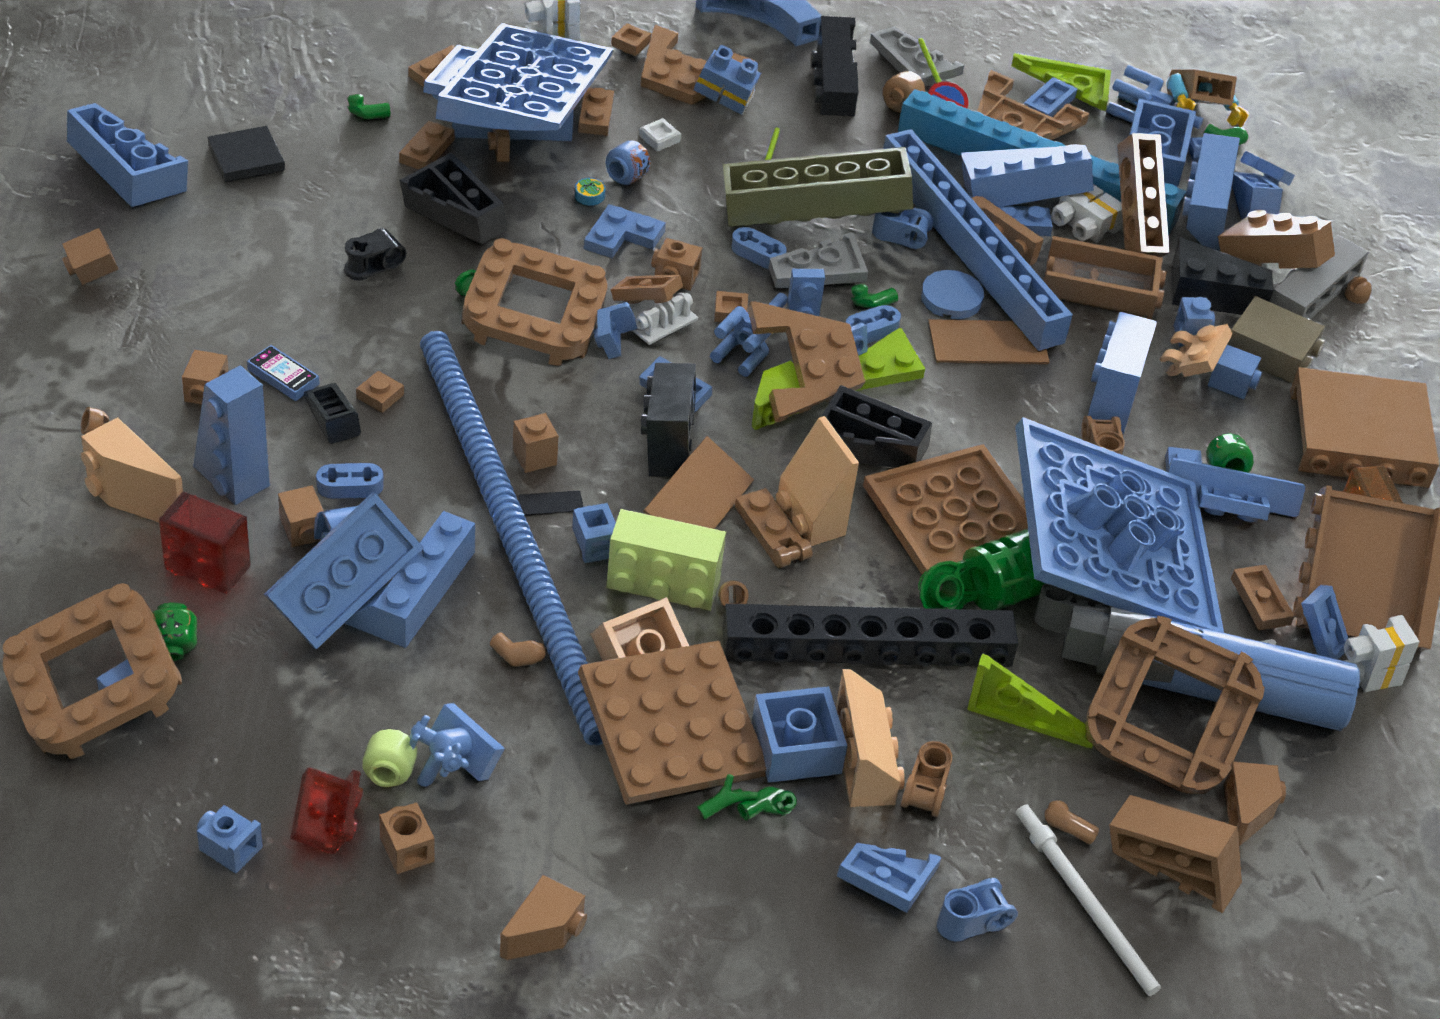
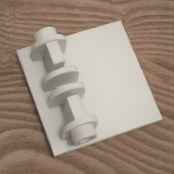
[612,292,698,345]

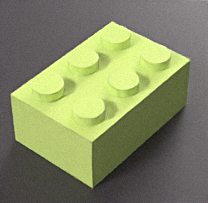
[606,509,726,611]

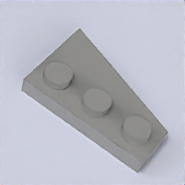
[869,27,965,86]
[769,232,868,288]

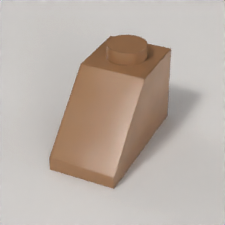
[1224,762,1286,846]
[500,875,587,960]

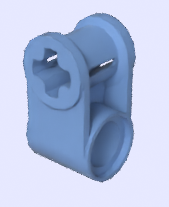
[872,208,934,249]
[937,878,1018,942]

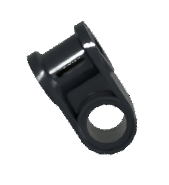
[344,228,407,280]

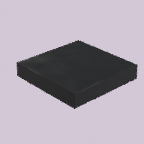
[207,125,285,182]

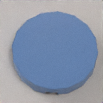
[921,270,984,320]

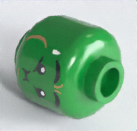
[1206,433,1254,473]
[152,602,197,661]

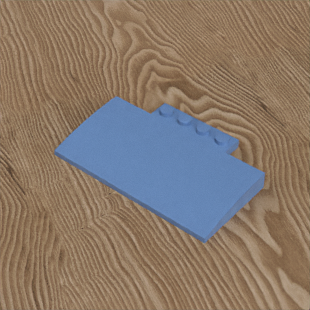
[423,24,613,131]

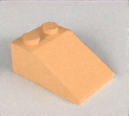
[776,416,859,546]
[81,417,186,530]
[590,597,689,661]

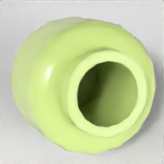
[362,729,417,787]

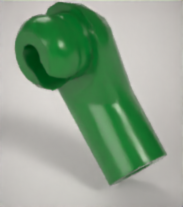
[347,94,391,120]
[1203,124,1248,146]
[851,284,899,309]
[737,787,797,821]

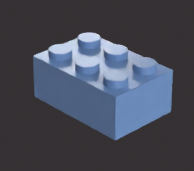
[1130,98,1196,188]

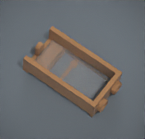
[1044,236,1167,320]

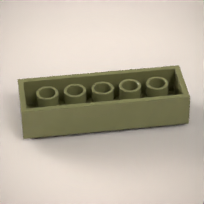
[723,147,913,228]

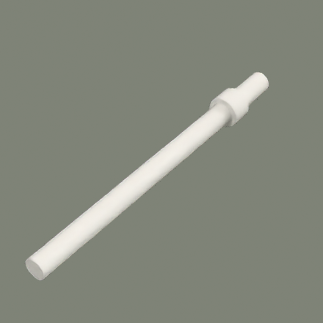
[1016,804,1161,996]

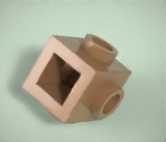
[651,238,702,290]

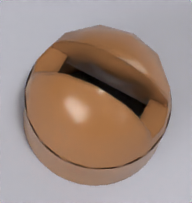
[1345,277,1372,304]
[81,407,109,434]
[718,580,749,607]

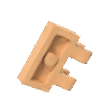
[1160,324,1232,377]

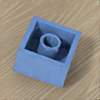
[752,686,847,783]

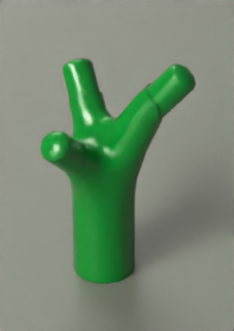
[697,774,760,820]

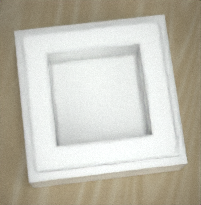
[639,118,681,152]

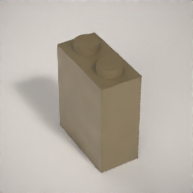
[1227,296,1325,383]

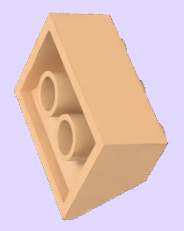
[836,669,905,807]

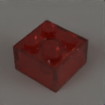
[159,491,251,595]

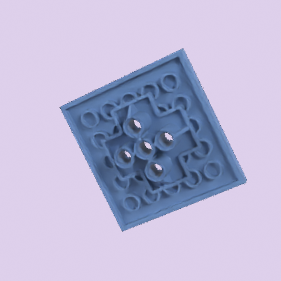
[1015,417,1224,633]

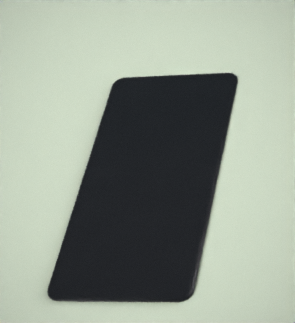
[519,491,583,515]

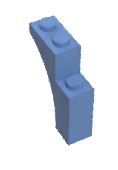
[696,0,822,46]

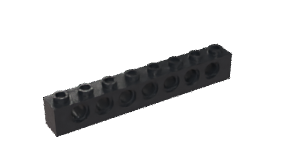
[722,604,1019,667]

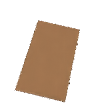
[928,319,1050,364]
[643,436,754,529]

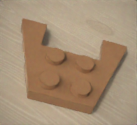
[641,25,755,105]
[977,70,1089,140]
[747,301,865,423]

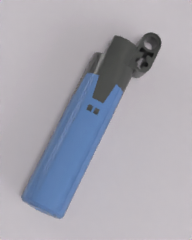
[1034,584,1360,731]

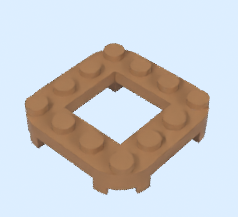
[461,239,607,366]
[3,583,182,759]
[1085,616,1265,794]

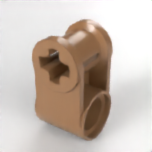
[1081,416,1125,455]
[901,741,953,818]

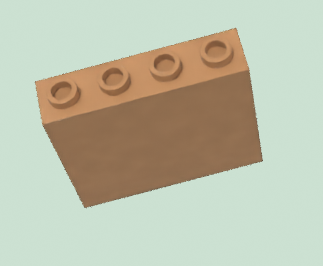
[1290,367,1439,488]
[1293,485,1440,651]

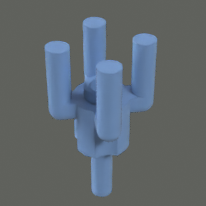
[1106,65,1203,129]
[710,293,788,377]

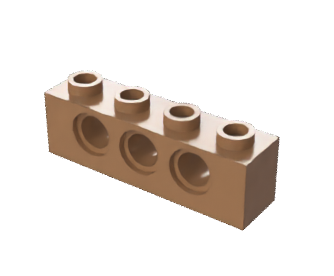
[1117,133,1170,257]

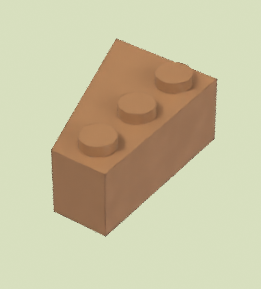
[1218,210,1335,268]
[1109,795,1242,914]

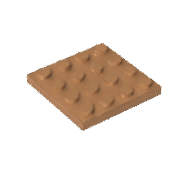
[863,444,1028,574]
[578,641,766,805]

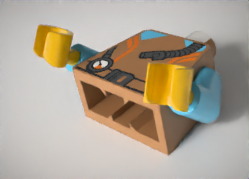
[1166,69,1249,127]

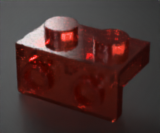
[290,767,363,854]

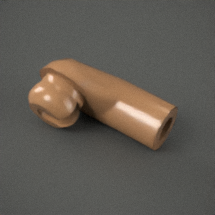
[490,632,546,667]
[1044,800,1099,845]

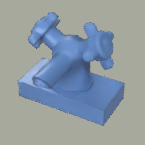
[409,703,505,787]

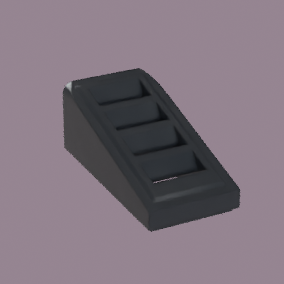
[304,383,361,444]

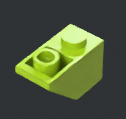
[751,360,800,430]

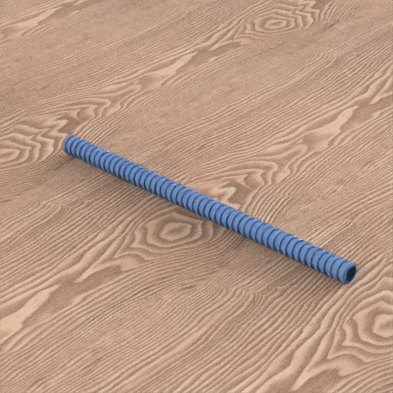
[420,331,603,745]

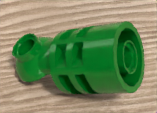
[918,528,1046,610]

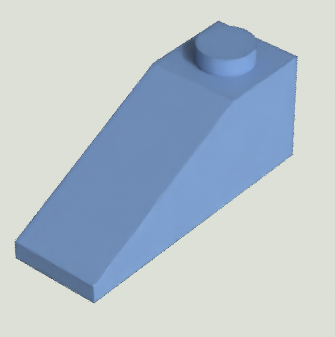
[1232,172,1283,219]

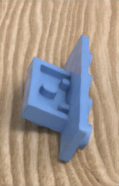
[1168,458,1305,522]

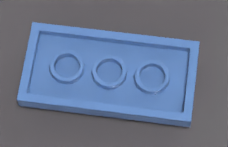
[264,493,423,649]

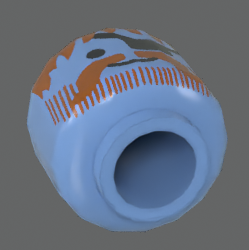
[605,141,651,185]

